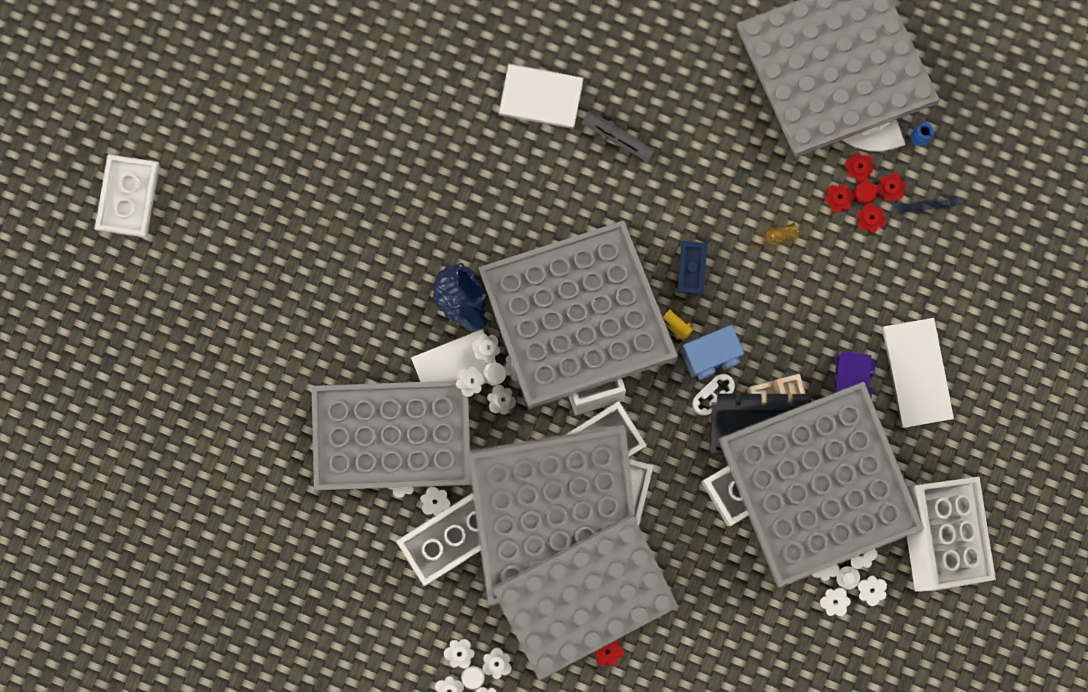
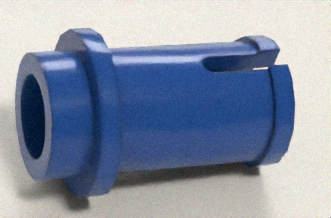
[910,123,934,146]

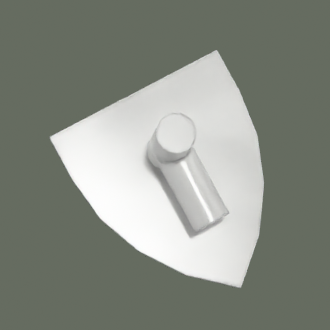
[843,119,905,152]

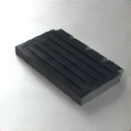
[710,393,811,455]

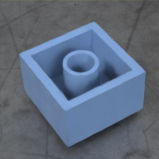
[680,325,744,380]

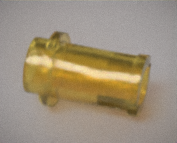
[764,222,799,246]

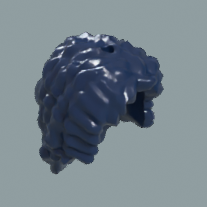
[433,263,487,331]

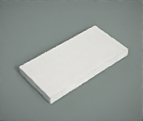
[882,318,954,428]

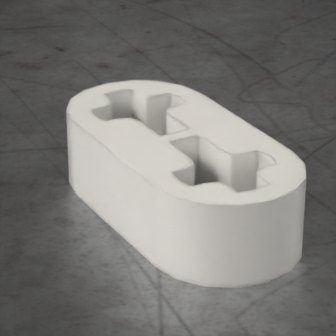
[692,374,735,416]

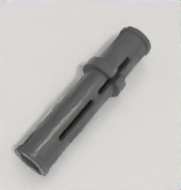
[581,110,655,163]

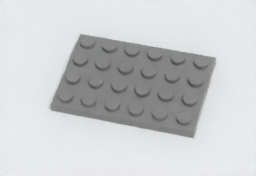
[312,381,471,491]
[491,514,678,680]

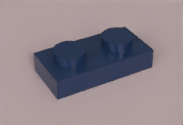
[677,241,707,295]

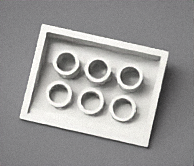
[907,477,996,591]

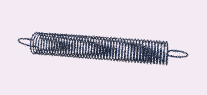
[891,196,965,214]

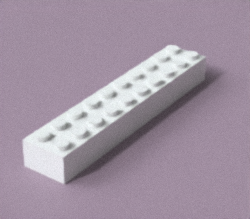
[396,401,647,586]

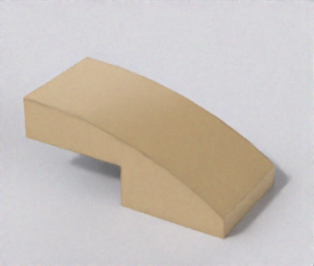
[746,374,805,403]

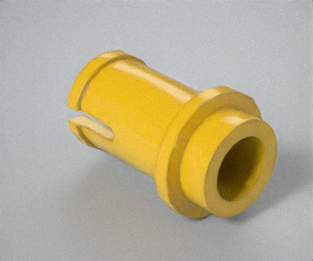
[662,309,693,341]

